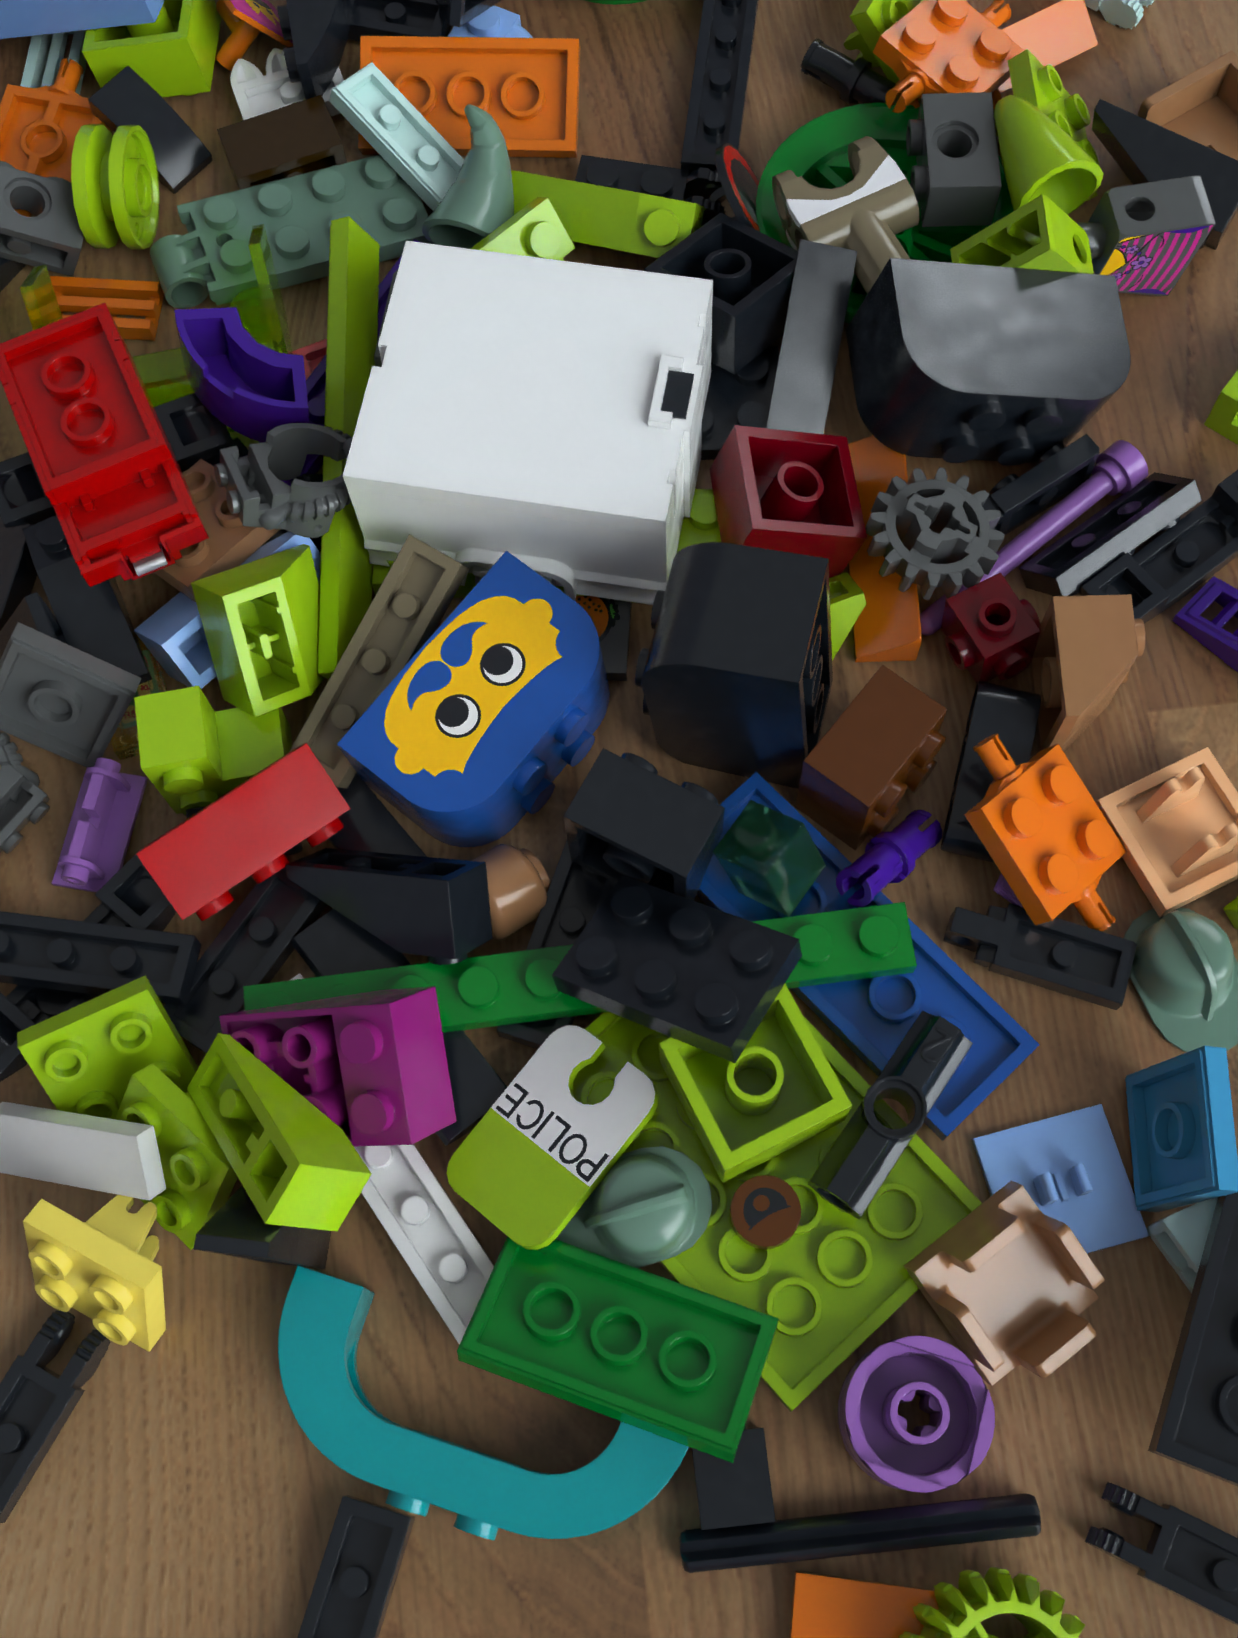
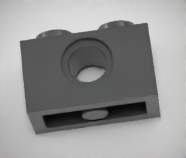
[906,92,1002,227]
[0,161,83,277]

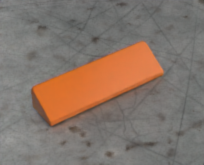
[848,435,922,662]

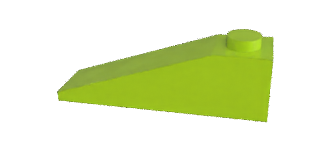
[511,170,705,258]

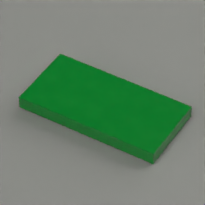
[457,1236,779,1463]

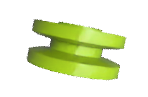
[71,124,160,250]

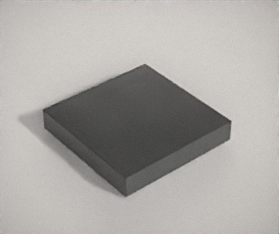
[0,622,141,767]

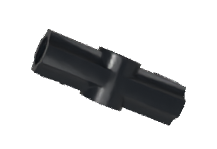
[808,1011,973,1219]

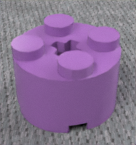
[838,1336,995,1493]

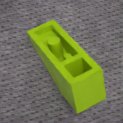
[187,1033,372,1232]

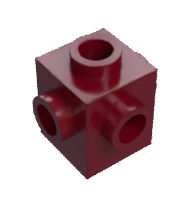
[941,572,1040,683]

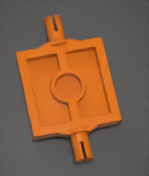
[872,0,1025,113]
[0,58,111,217]
[964,733,1127,932]

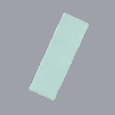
[329,62,464,211]

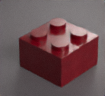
[709,425,867,578]

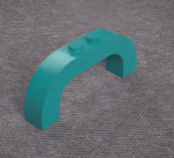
[278,1266,689,1540]

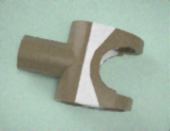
[772,136,920,294]

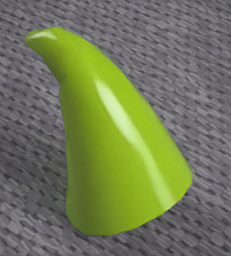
[994,95,1104,215]

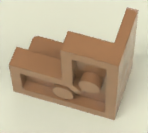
[1137,51,1238,161]

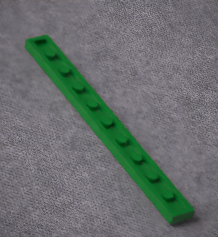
[243,902,917,1033]

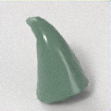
[422,104,514,249]

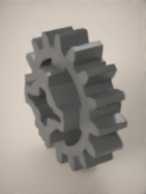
[865,467,1004,600]

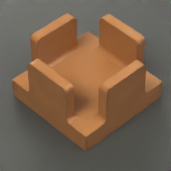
[904,1181,1105,1386]

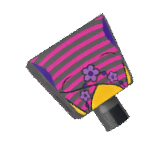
[1077,176,1216,296]

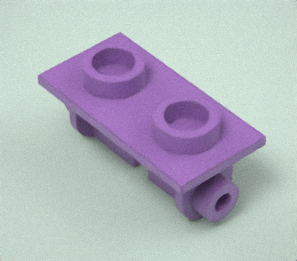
[51,758,148,893]

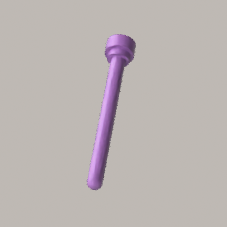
[920,440,1148,636]

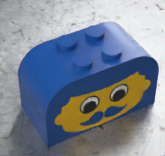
[337,551,610,847]

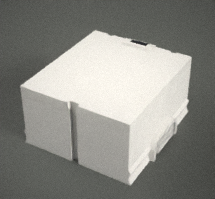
[343,241,713,605]

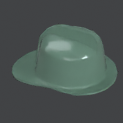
[1123,908,1238,1053]
[556,1146,712,1268]

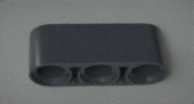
[940,681,1041,863]

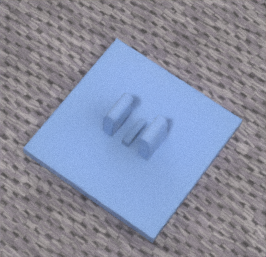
[972,1104,1149,1254]

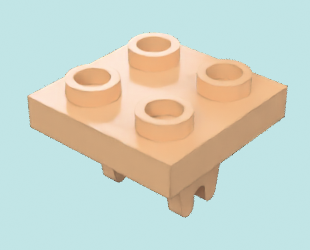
[1096,747,1238,918]

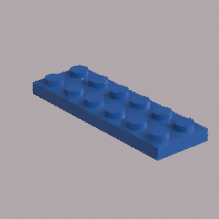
[697,771,1040,1141]

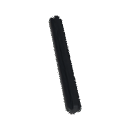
[679,1494,1041,1573]

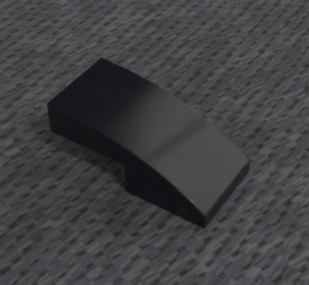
[88,66,213,194]

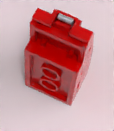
[0,302,209,587]

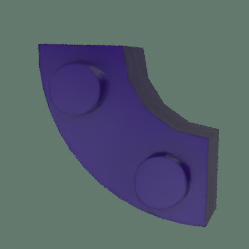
[174,307,310,443]

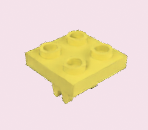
[23,1195,166,1352]

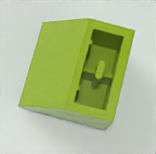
[191,544,325,717]

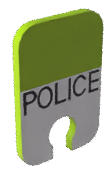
[446,1025,659,1250]

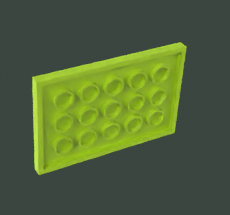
[572,1012,982,1412]

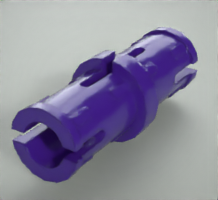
[836,810,942,907]

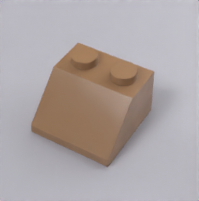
[1029,594,1145,752]

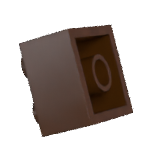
[795,665,947,851]

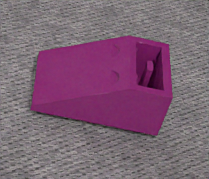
[219,986,457,1146]

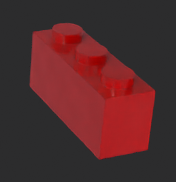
[136,743,351,921]

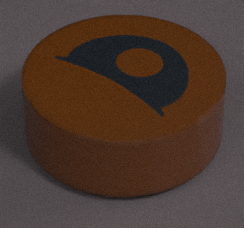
[730,1175,801,1249]

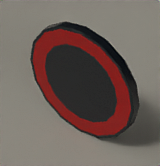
[710,142,760,232]

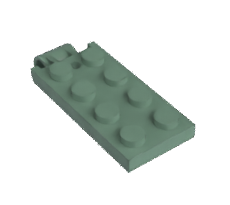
[150,154,432,309]

